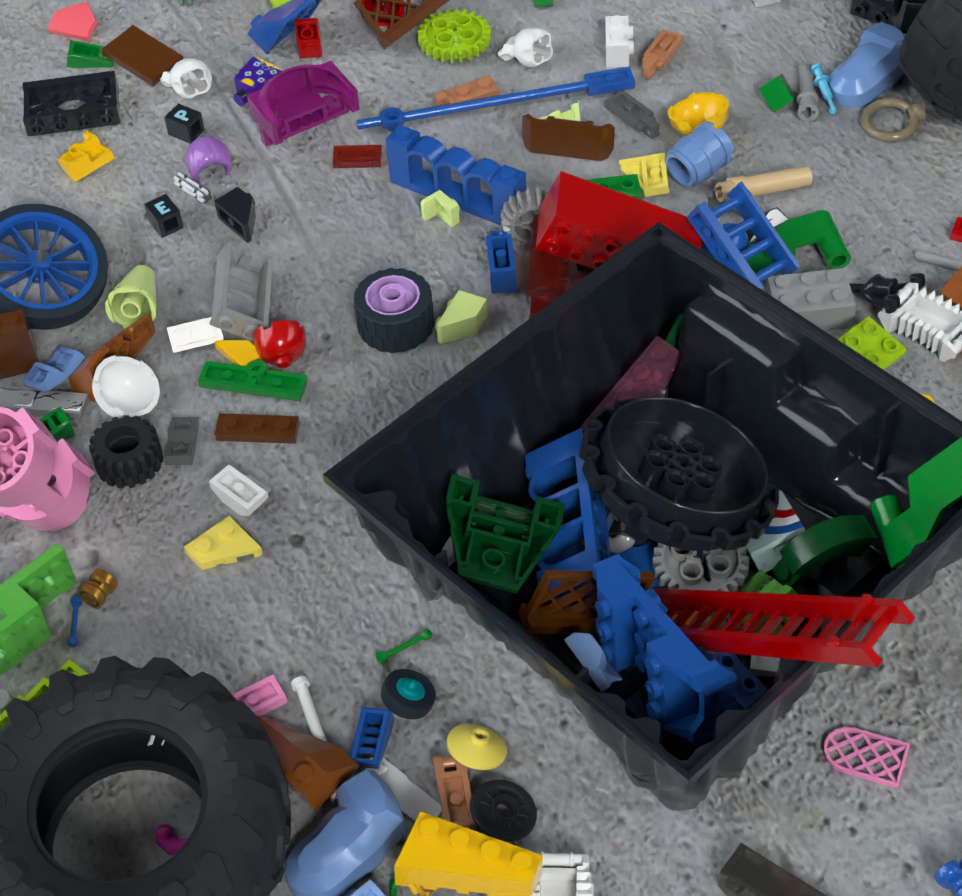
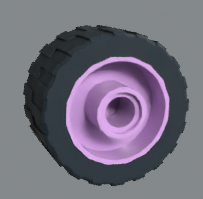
[354,268,435,353]

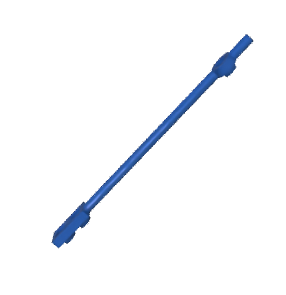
[357,66,635,131]

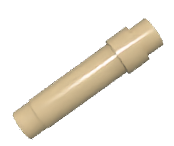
[715,166,812,202]

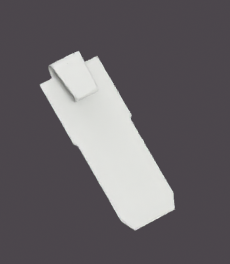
[360,757,442,821]

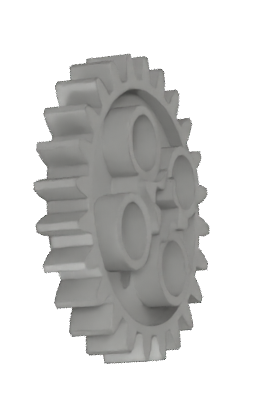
[653,543,749,592]

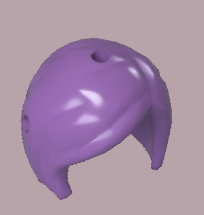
[185,136,232,184]

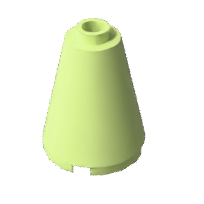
[105,265,157,329]

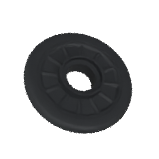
[470,780,537,842]

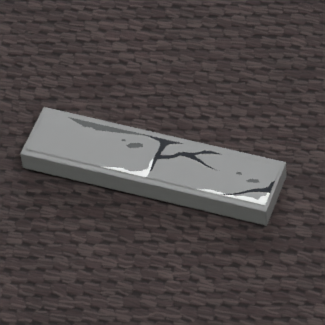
[0,385,90,420]

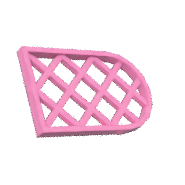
[823,727,910,789]

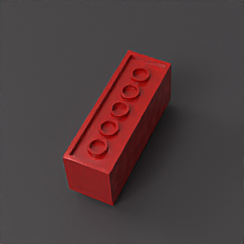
[536,171,701,269]

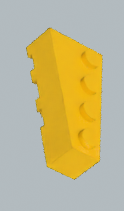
[394,811,543,896]

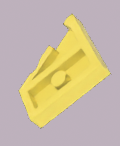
[619,152,670,197]
[184,516,263,570]

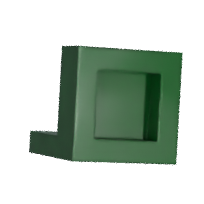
[759,74,797,112]

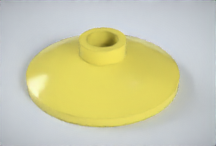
[446,723,507,770]

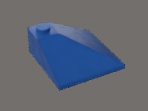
[247,0,322,54]

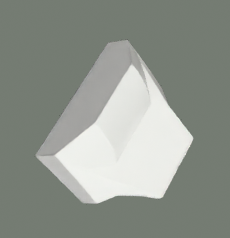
[209,465,271,516]

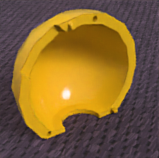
[667,92,730,136]

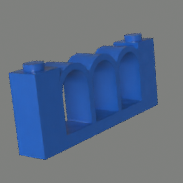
[386,125,527,226]
[525,428,611,604]

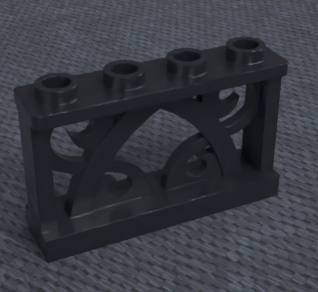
[23,70,120,136]

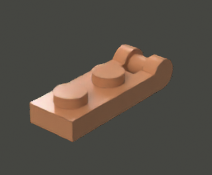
[432,754,478,830]

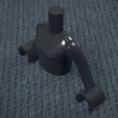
[849,273,925,314]

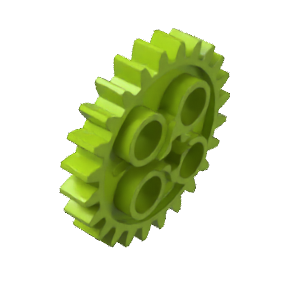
[417,8,491,64]

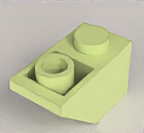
[435,290,488,344]

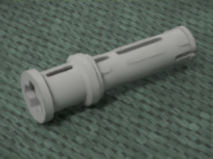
[797,63,819,121]

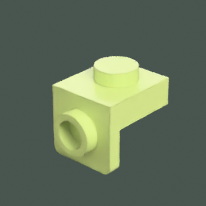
[421,190,460,227]

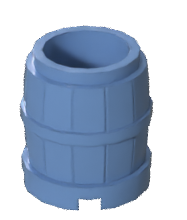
[665,121,734,188]

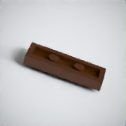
[215,413,300,444]

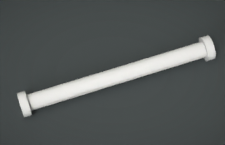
[291,676,340,806]

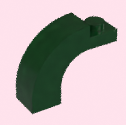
[772,515,878,591]

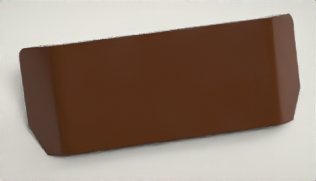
[522,114,615,161]

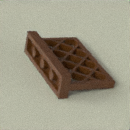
[353,0,450,50]
[518,570,655,634]

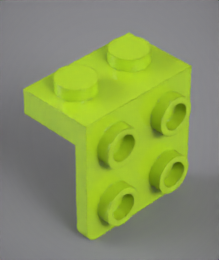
[836,316,906,370]

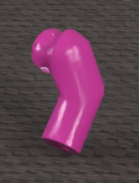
[155,824,188,855]

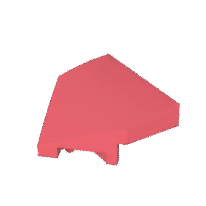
[47,2,99,42]

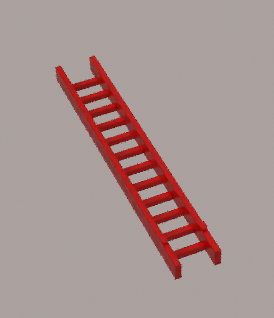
[652,588,915,667]

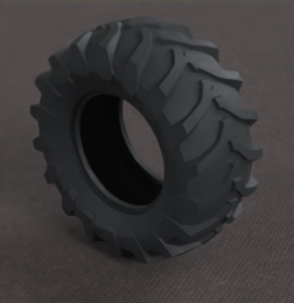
[0,656,291,896]

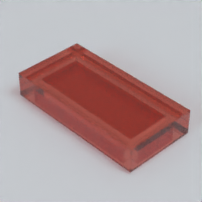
[333,145,382,168]

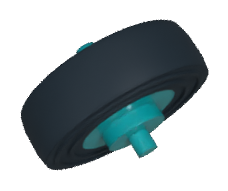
[381,669,436,719]

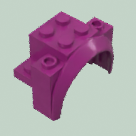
[247,61,360,147]

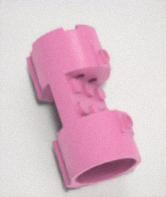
[0,407,95,532]

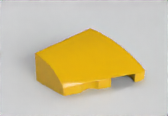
[58,131,115,182]

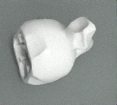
[498,27,553,67]
[160,58,212,99]

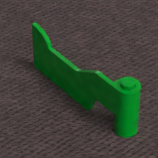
[746,210,851,276]
[870,437,962,571]

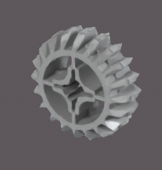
[500,186,549,248]

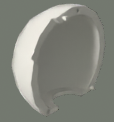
[91,355,160,418]

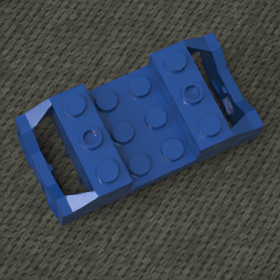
[592,554,737,746]

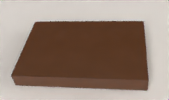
[102,25,183,86]

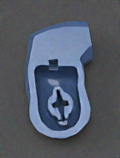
[828,22,905,109]
[285,769,407,896]

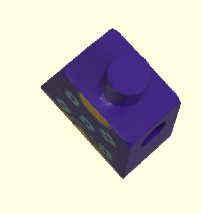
[233,56,284,106]

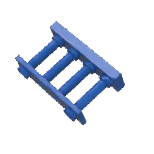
[687,181,800,289]

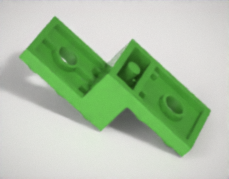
[0,543,76,676]

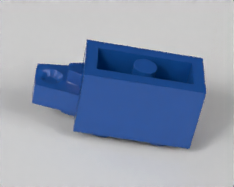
[486,230,517,294]

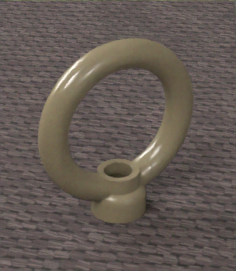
[861,98,926,142]

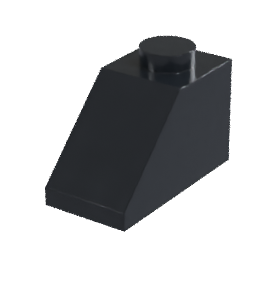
[214,187,256,243]

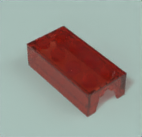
[528,214,569,319]

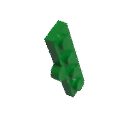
[198,360,308,402]

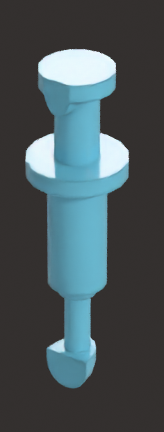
[810,63,837,115]

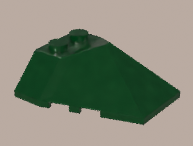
[445,474,565,594]

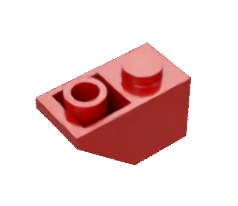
[294,18,322,59]

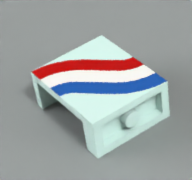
[746,490,805,572]

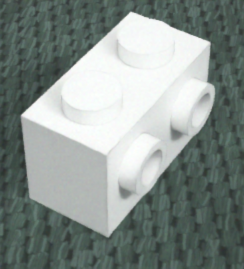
[605,15,634,68]

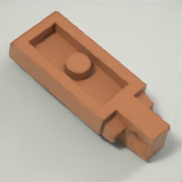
[642,29,684,79]
[434,75,500,107]

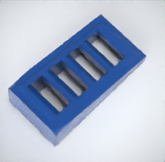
[350,707,395,769]

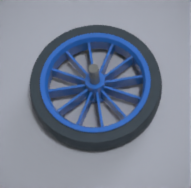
[0,204,108,330]

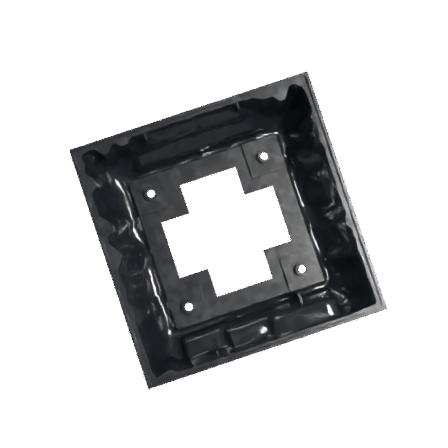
[323,222,962,811]

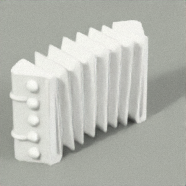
[878,282,962,363]
[533,851,594,896]

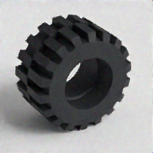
[89,415,163,489]

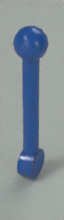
[67,595,82,647]

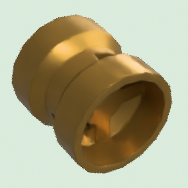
[77,568,118,609]

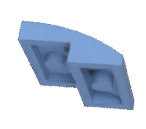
[22,345,86,392]

